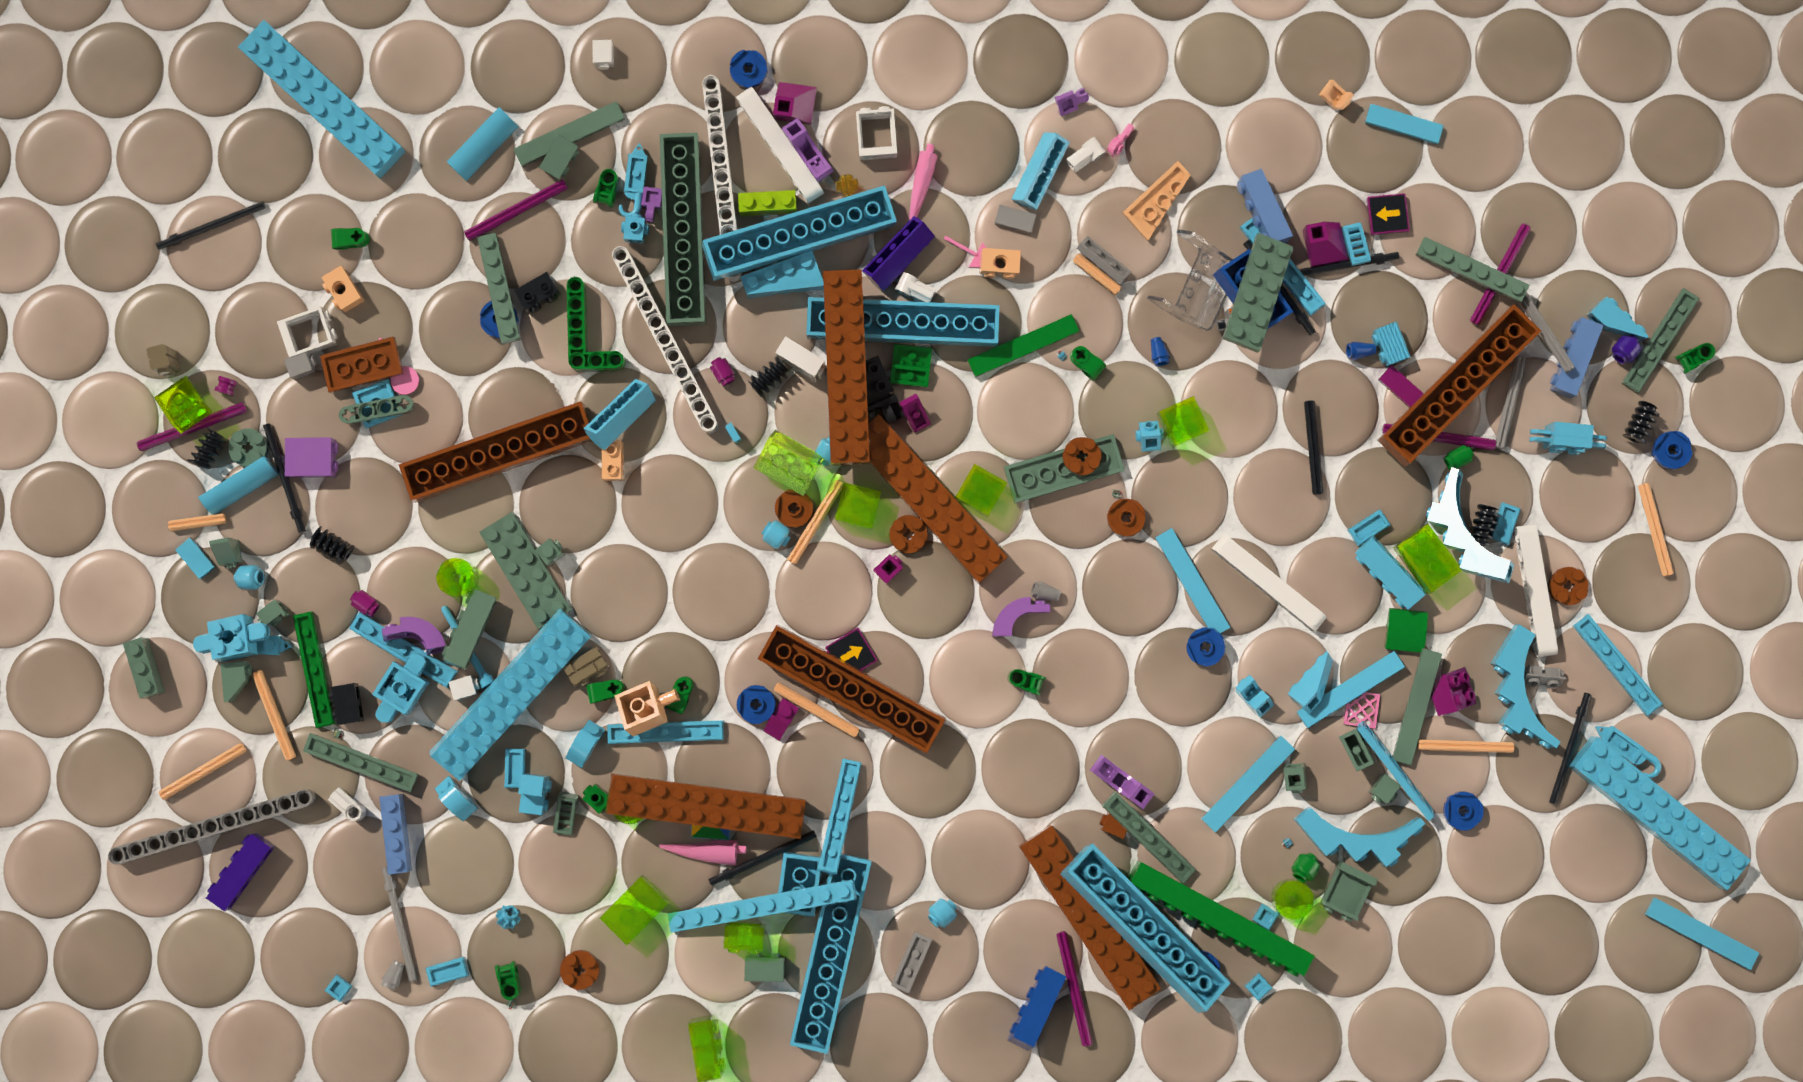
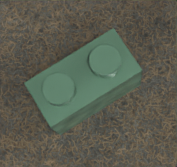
[539,134,580,179]
[1339,728,1377,772]
[744,952,785,982]

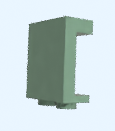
[1320,861,1378,922]

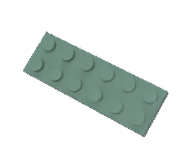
[1222,233,1293,353]
[1003,434,1125,504]
[479,512,572,630]

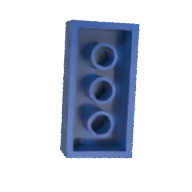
[1213,249,1293,330]

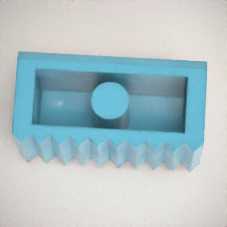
[1371,321,1411,367]

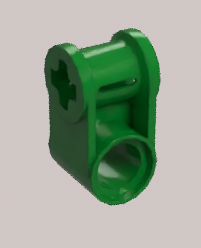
[593,169,619,208]
[331,228,370,250]
[1675,343,1716,374]
[1070,346,1107,381]
[1008,669,1046,696]
[665,676,694,715]
[586,680,625,704]
[495,961,521,1000]

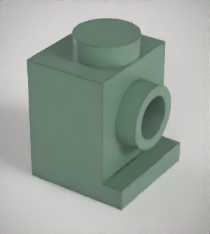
[256,599,291,627]
[1283,763,1307,793]

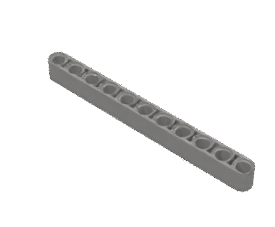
[108,789,317,865]

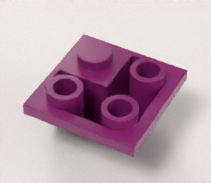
[773,82,817,125]
[1303,221,1348,267]
[1432,667,1477,716]

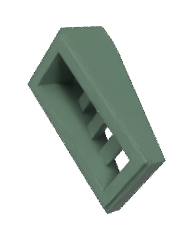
[553,792,579,836]

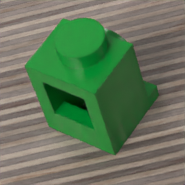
[582,784,608,814]

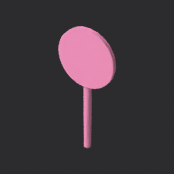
[379,338,419,395]

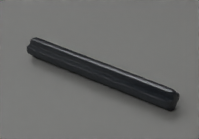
[1304,400,1323,495]

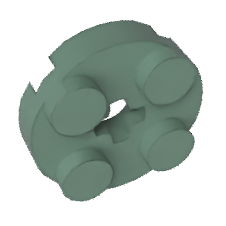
[228,428,268,467]

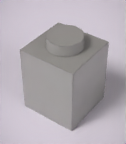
[284,352,317,380]

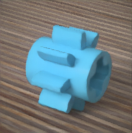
[495,905,521,929]

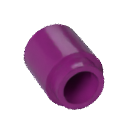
[710,357,736,387]
[350,590,380,617]

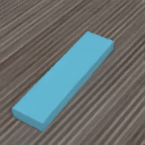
[1365,104,1444,144]

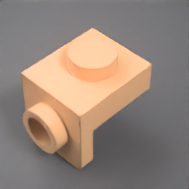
[1319,80,1354,110]

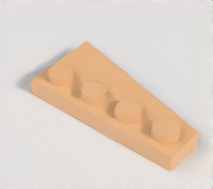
[1122,161,1190,241]

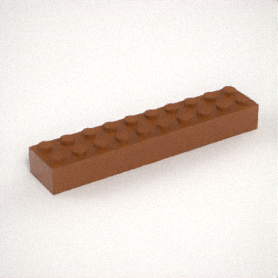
[823,269,870,466]
[1377,304,1541,467]
[399,401,592,503]
[868,415,1007,584]
[758,624,946,753]
[605,773,806,839]
[1019,824,1161,1010]

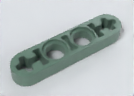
[339,395,414,424]

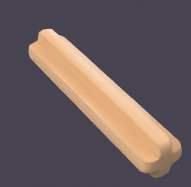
[1073,253,1122,295]
[168,514,226,531]

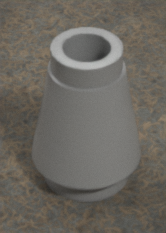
[1031,581,1061,601]
[381,960,405,991]

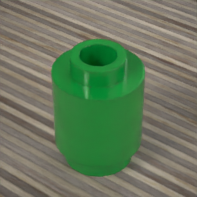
[1443,445,1474,471]

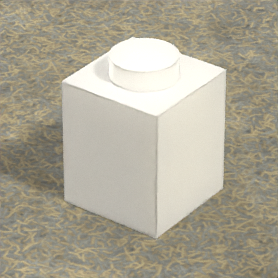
[593,40,614,70]
[448,675,481,701]

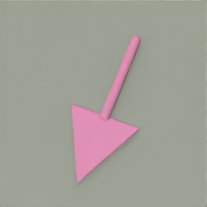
[944,236,1000,268]

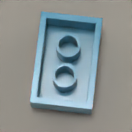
[778,852,821,917]

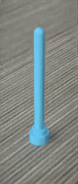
[441,606,494,689]

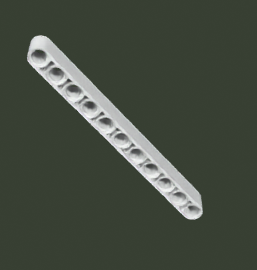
[702,75,743,282]
[612,246,718,433]

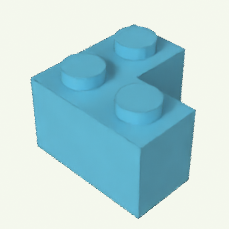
[518,773,552,815]

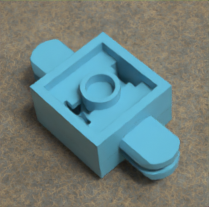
[1529,422,1607,455]
[193,614,270,662]
[372,654,430,723]

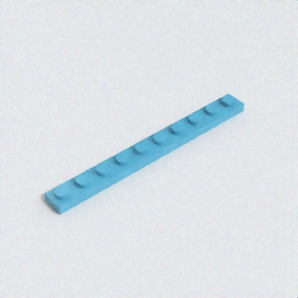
[668,880,857,933]

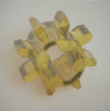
[835,174,859,197]

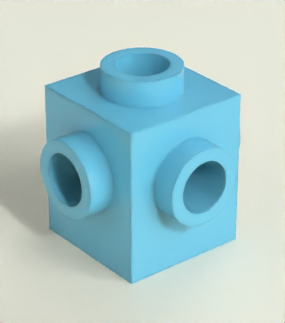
[621,214,649,244]
[1135,421,1164,452]

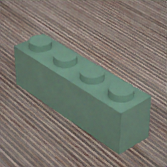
[442,589,497,671]

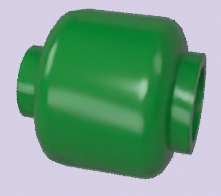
[1291,853,1320,883]

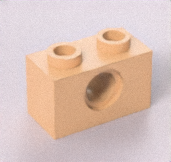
[979,248,1021,279]
[321,266,365,313]
[602,440,624,481]

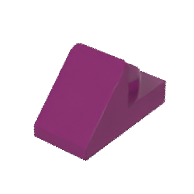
[899,394,931,433]
[763,698,799,741]

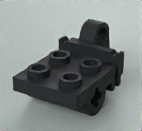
[866,355,905,424]

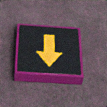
[1366,193,1410,235]
[825,628,878,670]

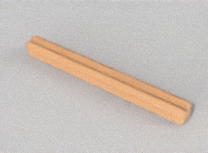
[788,480,844,564]
[1638,483,1674,576]
[252,670,296,760]
[774,683,860,737]
[1418,740,1514,753]
[159,743,246,800]

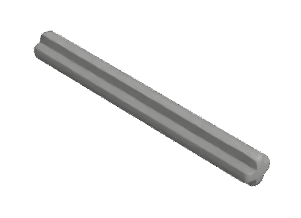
[1521,292,1574,373]
[1496,357,1526,449]

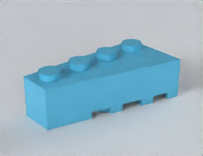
[740,250,824,298]

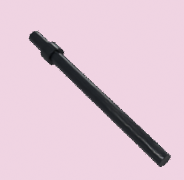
[156,201,266,250]
[1243,240,1316,336]
[1299,252,1399,276]
[263,423,306,533]
[1549,692,1592,804]
[708,830,817,886]

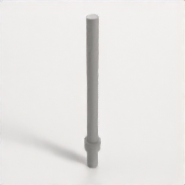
[382,867,417,982]

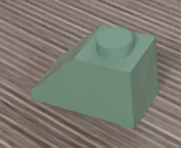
[209,538,243,569]
[220,661,253,702]

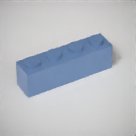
[1237,169,1293,243]
[1550,317,1604,398]
[379,794,412,875]

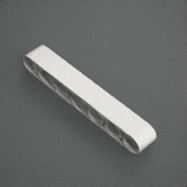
[736,87,824,204]
[1514,524,1558,657]
[1211,534,1327,632]

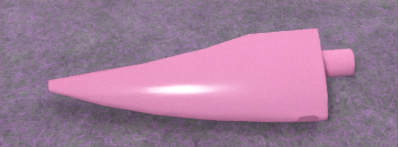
[909,144,938,220]
[659,839,747,866]

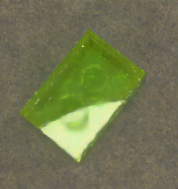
[753,430,825,496]
[1393,523,1462,594]
[599,875,670,946]
[688,1015,726,1082]

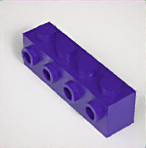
[862,216,935,291]
[206,833,275,912]

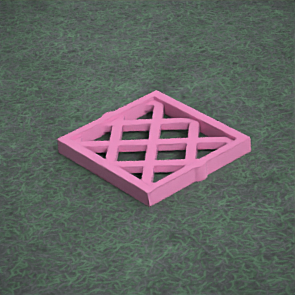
[1344,692,1380,729]

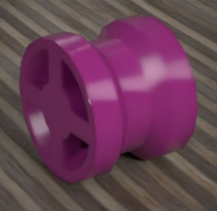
[214,376,237,396]

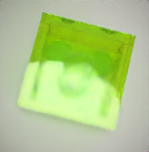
[154,376,213,434]
[1156,396,1210,449]
[955,463,1008,518]
[835,482,882,530]
[723,922,766,954]

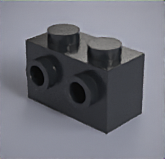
[514,272,561,313]
[329,683,364,725]

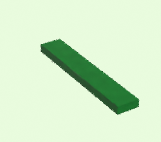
[967,314,1079,378]
[292,611,336,728]

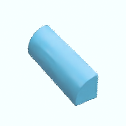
[447,107,518,181]
[1011,132,1070,210]
[584,379,656,450]
[198,456,279,515]

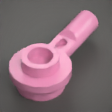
[1107,124,1134,157]

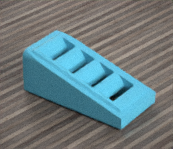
[1342,222,1371,266]

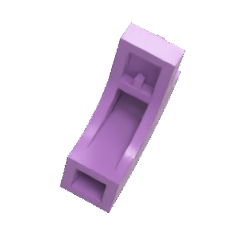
[782,118,834,182]
[992,597,1050,637]
[382,617,446,655]
[1090,755,1154,809]

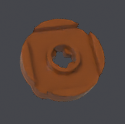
[1062,437,1101,476]
[775,489,813,528]
[1107,499,1145,537]
[889,515,928,554]
[1548,567,1589,606]
[560,950,600,990]

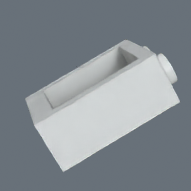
[856,106,897,160]
[277,306,338,358]
[775,336,827,382]

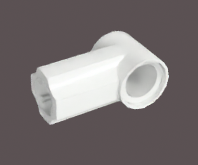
[1066,137,1106,173]
[895,272,936,302]
[328,787,367,821]

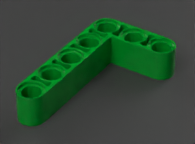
[567,277,626,372]

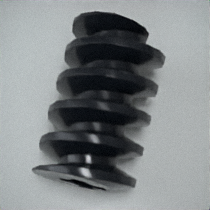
[747,356,789,398]
[1623,401,1660,444]
[187,427,227,469]
[1471,504,1500,547]
[310,526,355,565]

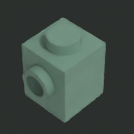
[535,538,565,567]
[1368,773,1401,804]

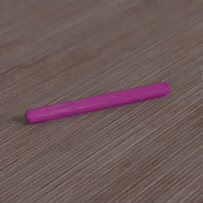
[464,179,568,241]
[1470,223,1531,325]
[137,403,247,451]
[1382,423,1496,450]
[1056,931,1092,1047]

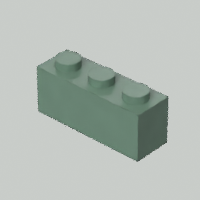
[123,637,165,699]

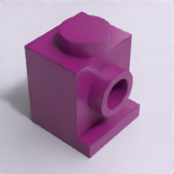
[873,554,903,585]

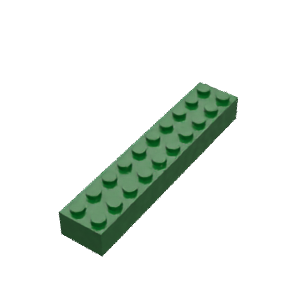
[1127,860,1315,977]

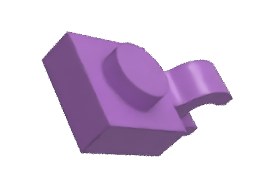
[1054,88,1090,116]
[641,187,662,222]

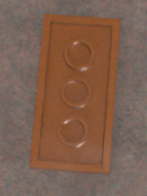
[320,337,404,393]

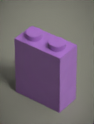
[285,437,338,478]

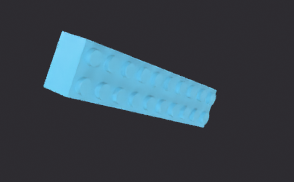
[238,20,406,179]
[702,186,897,281]
[806,297,1000,347]
[429,608,591,781]
[1569,736,1751,890]
[1061,844,1230,1013]
[790,853,872,1054]

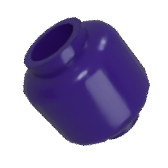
[1612,335,1641,364]

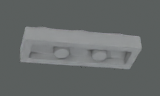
[1076,236,1131,285]
[891,931,932,993]

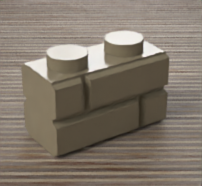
[146,344,181,378]
[563,647,609,688]

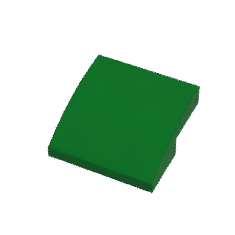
[890,343,932,387]
[1384,608,1428,653]

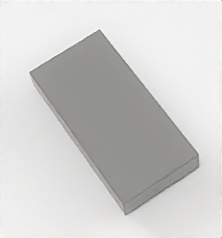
[995,205,1036,234]

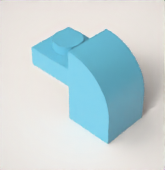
[1236,675,1274,718]
[566,720,606,768]
[435,776,478,822]

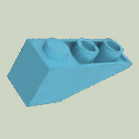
[1586,297,1648,341]
[1288,651,1333,714]

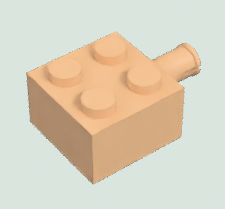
[615,681,680,736]

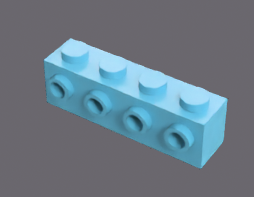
[1355,535,1426,610]

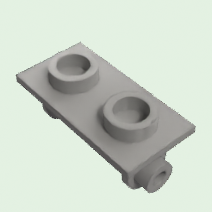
[1524,665,1566,688]

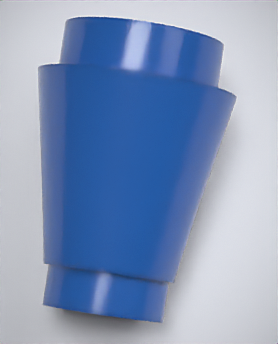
[1150,337,1170,367]
[1346,341,1376,360]

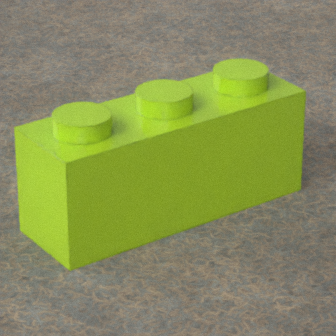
[738,190,797,217]

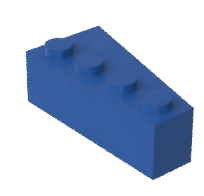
[1007,966,1067,1051]

